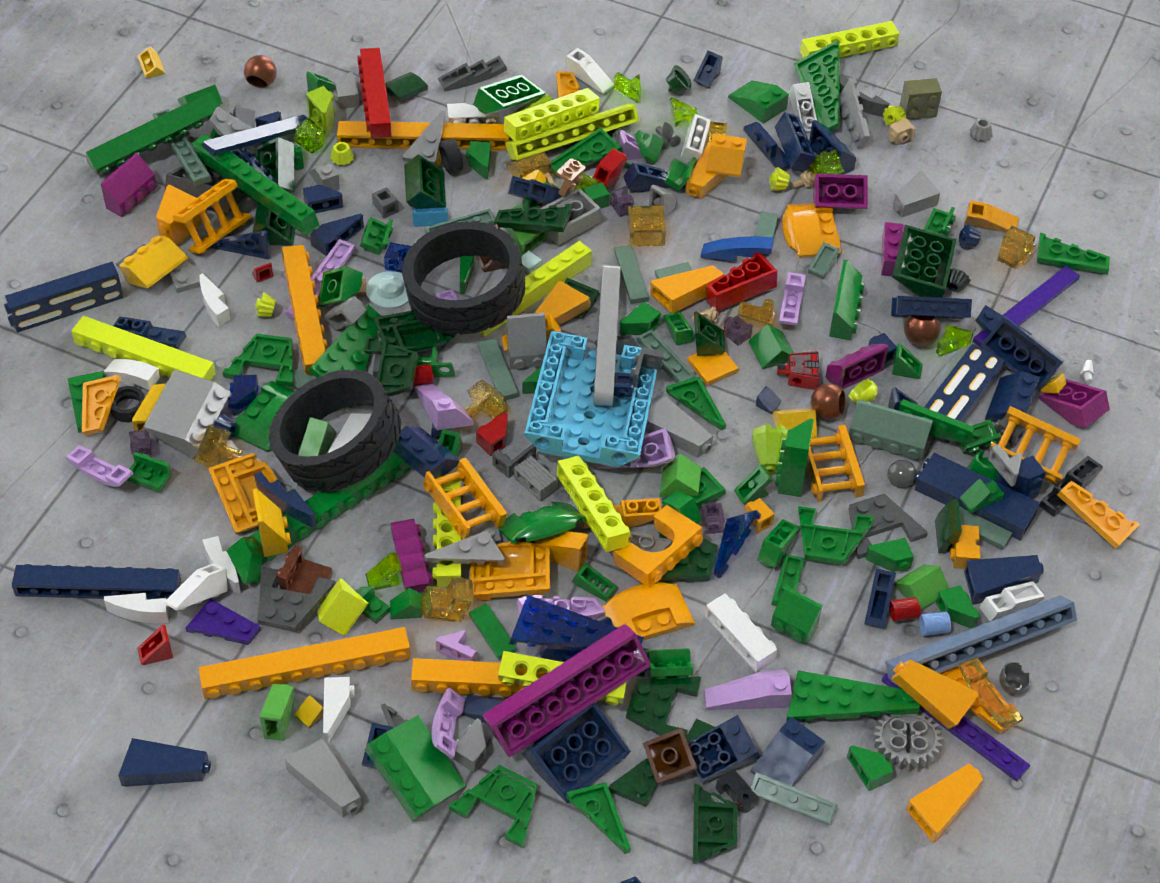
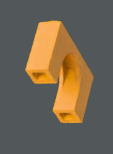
[612,505,703,587]

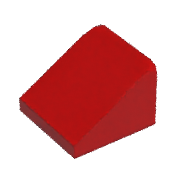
[252,263,273,282]

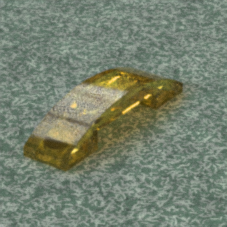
[959,657,1023,728]

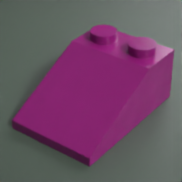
[1038,379,1110,428]

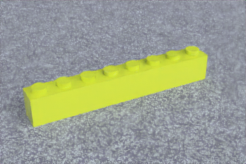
[505,104,639,160]
[479,241,592,337]
[71,316,216,381]

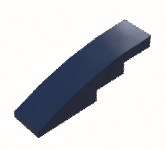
[254,471,317,528]

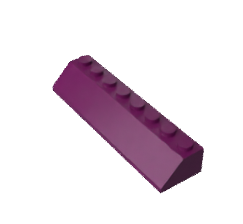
[483,624,651,757]

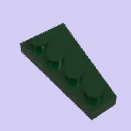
[494,204,572,232]

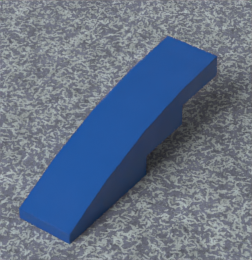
[701,236,774,261]

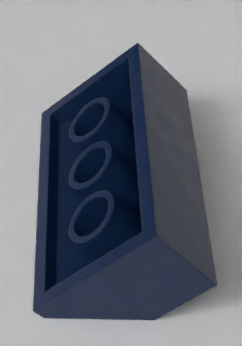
[980,316,1064,391]

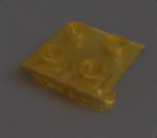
[738,299,775,326]

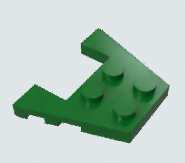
[222,333,294,387]
[798,506,874,565]
[449,765,537,848]

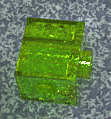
[294,118,325,154]
[812,149,844,174]

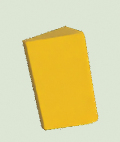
[138,47,165,78]

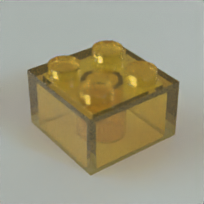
[627,205,666,246]

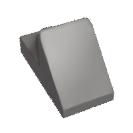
[988,444,1022,487]

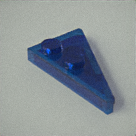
[714,510,761,578]

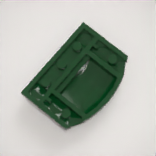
[373,310,457,353]

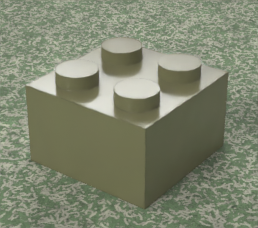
[899,78,942,119]

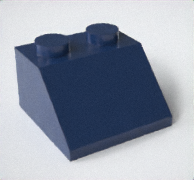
[996,455,1046,499]

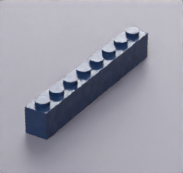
[12,564,181,600]

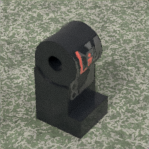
[715,769,755,813]

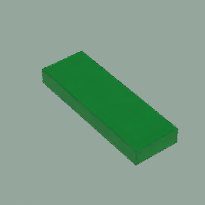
[771,554,805,606]
[469,603,517,660]

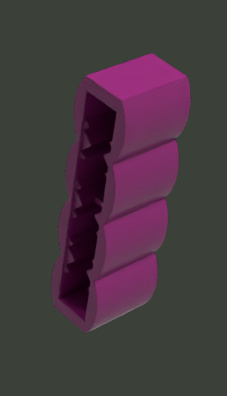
[391,519,433,593]

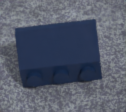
[809,120,856,174]
[985,371,1040,423]
[394,426,459,479]

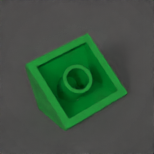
[748,324,794,369]

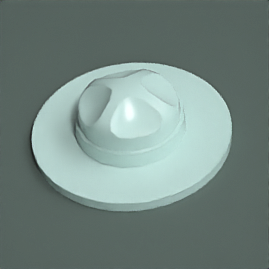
[366,271,409,309]

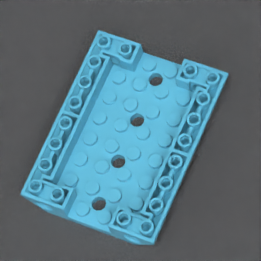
[524,331,657,467]

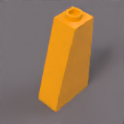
[686,142,727,199]
[650,265,723,314]
[891,659,979,729]
[906,763,983,843]

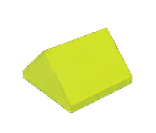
[317,578,368,636]

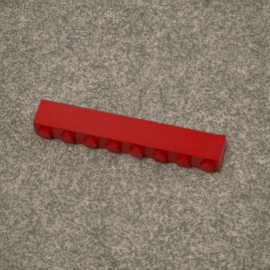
[357,48,392,138]

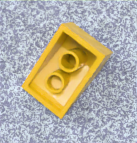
[253,489,291,557]

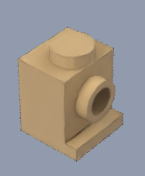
[887,118,916,145]

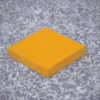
[687,352,739,386]

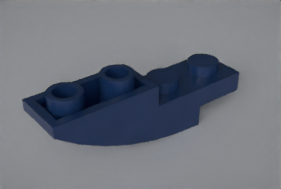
[508,176,563,206]
[113,316,187,349]

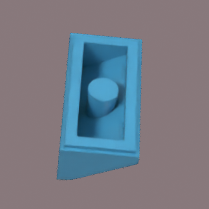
[413,207,448,227]

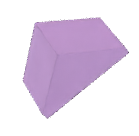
[619,130,643,161]

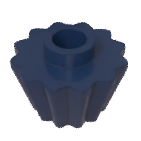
[959,224,981,248]
[212,414,237,440]

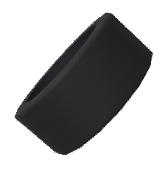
[439,139,463,174]
[111,386,145,422]

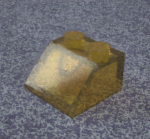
[506,152,552,178]

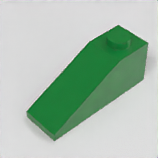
[757,519,800,568]

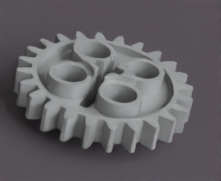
[873,713,943,770]

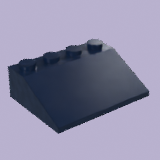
[522,702,631,803]

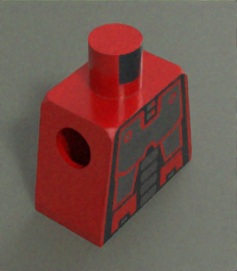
[777,351,820,390]

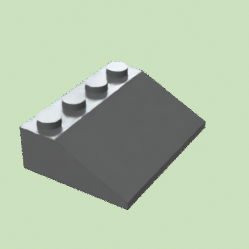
[164,166,245,213]

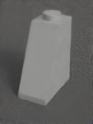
[893,171,940,217]

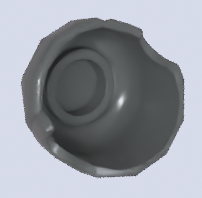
[887,460,917,488]
[999,662,1031,695]

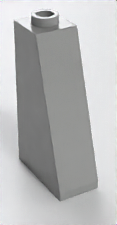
[645,396,713,458]
[285,738,362,817]

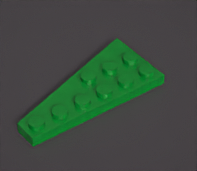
[793,40,840,131]
[308,304,381,408]
[786,670,920,722]

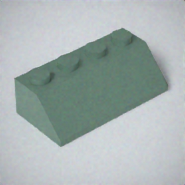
[849,399,933,461]

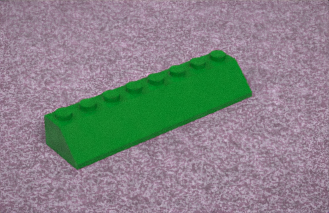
[86,92,220,175]

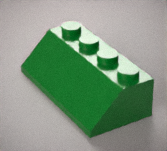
[473,74,545,114]
[829,260,865,341]
[775,419,814,497]

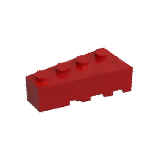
[706,252,778,311]

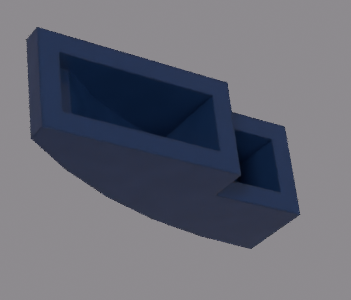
[864,568,896,629]

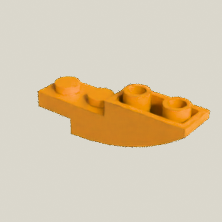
[582,498,662,528]

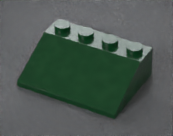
[892,224,957,298]

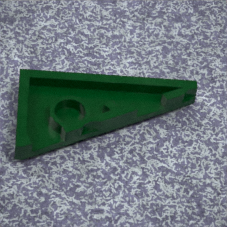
[609,757,657,807]

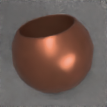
[244,55,277,88]
[904,315,941,347]
[810,383,846,420]

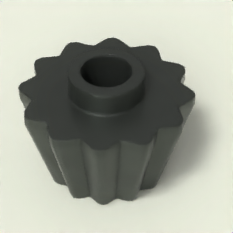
[947,268,971,292]

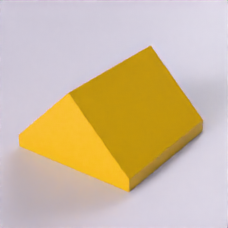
[772,408,817,438]

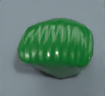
[967,450,999,481]

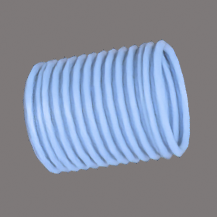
[919,611,951,636]

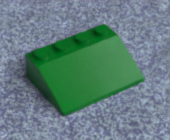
[365,715,466,822]

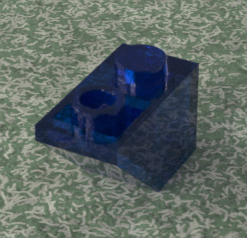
[228,375,259,416]

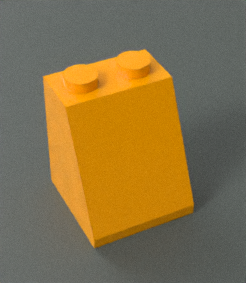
[156,184,201,246]

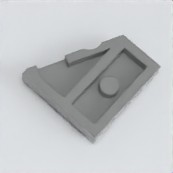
[169,260,210,293]

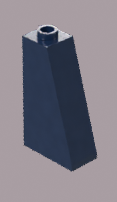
[964,555,1044,605]
[118,738,211,787]

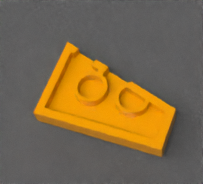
[82,375,121,436]

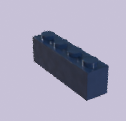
[775,112,816,172]

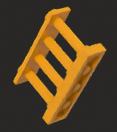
[172,179,252,254]
[988,406,1081,484]
[806,425,865,502]
[423,458,507,539]

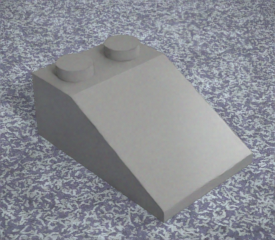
[507,312,547,369]

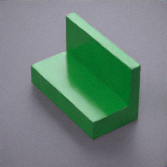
[664,157,696,191]

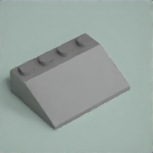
[142,370,231,458]

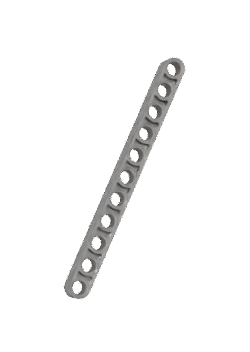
[593,265,621,407]

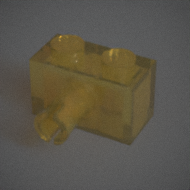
[465,379,510,418]
[194,425,243,467]

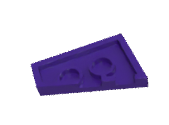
[185,599,261,645]

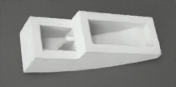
[199,273,231,327]
[104,359,160,390]
[203,536,241,594]
[979,581,1045,622]
[104,593,169,623]

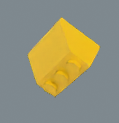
[119,236,188,289]

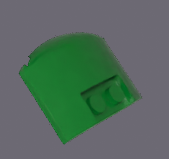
[234,381,296,452]
[498,502,587,544]

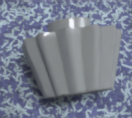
[970,118,993,141]

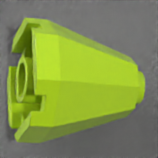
[752,424,789,474]

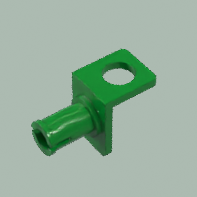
[417,347,455,377]

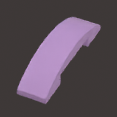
[779,272,806,326]
[66,445,133,487]
[432,687,465,759]

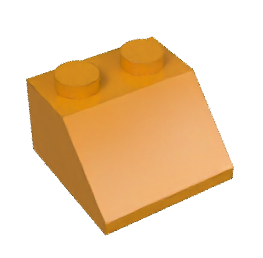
[706,134,747,177]

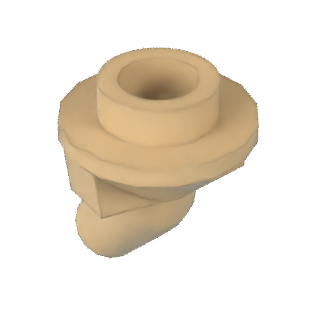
[791,171,815,189]
[692,306,718,322]

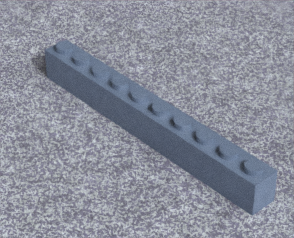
[885,595,1077,686]

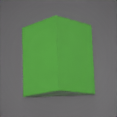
[659,453,701,497]
[894,564,949,611]

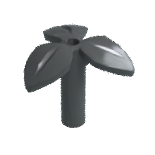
[655,122,681,150]

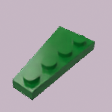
[547,128,623,178]
[1036,232,1110,274]
[899,399,975,444]

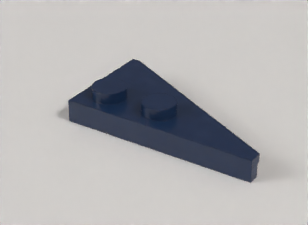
[209,230,271,260]

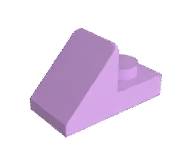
[436,631,476,661]

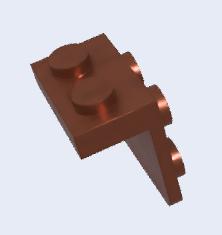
[277,545,332,594]

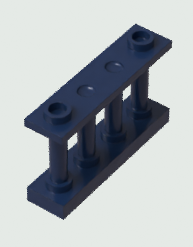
[891,296,972,319]

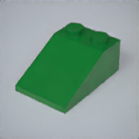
[728,80,789,124]

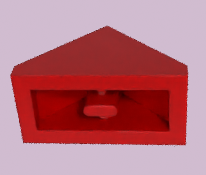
[137,625,173,665]

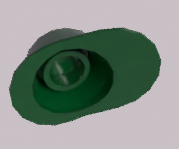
[666,65,692,94]

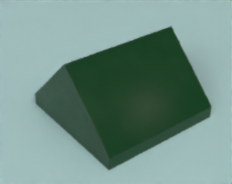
[694,311,725,356]

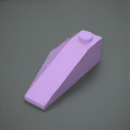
[414,384,474,430]
[596,428,676,469]
[517,595,605,644]
[704,670,792,710]

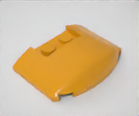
[782,203,841,258]
[208,453,282,534]
[469,542,550,601]
[602,582,695,642]

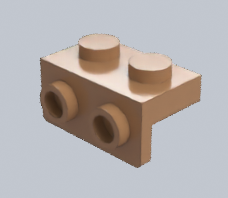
[556,158,586,197]

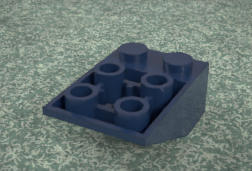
[688,715,760,783]

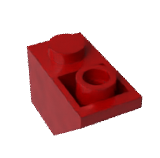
[592,148,628,187]
[476,412,508,456]

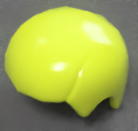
[848,379,878,405]

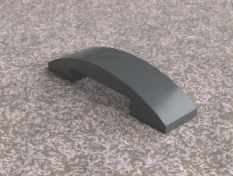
[840,74,890,117]

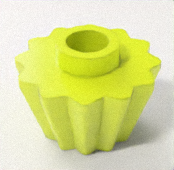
[883,106,906,125]
[330,142,354,165]
[769,167,790,191]
[255,292,276,317]

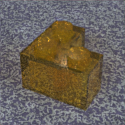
[997,226,1036,269]
[421,577,474,623]

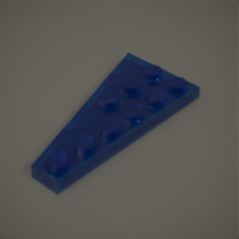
[509,595,644,651]

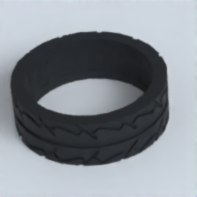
[402,221,525,335]
[269,369,402,492]

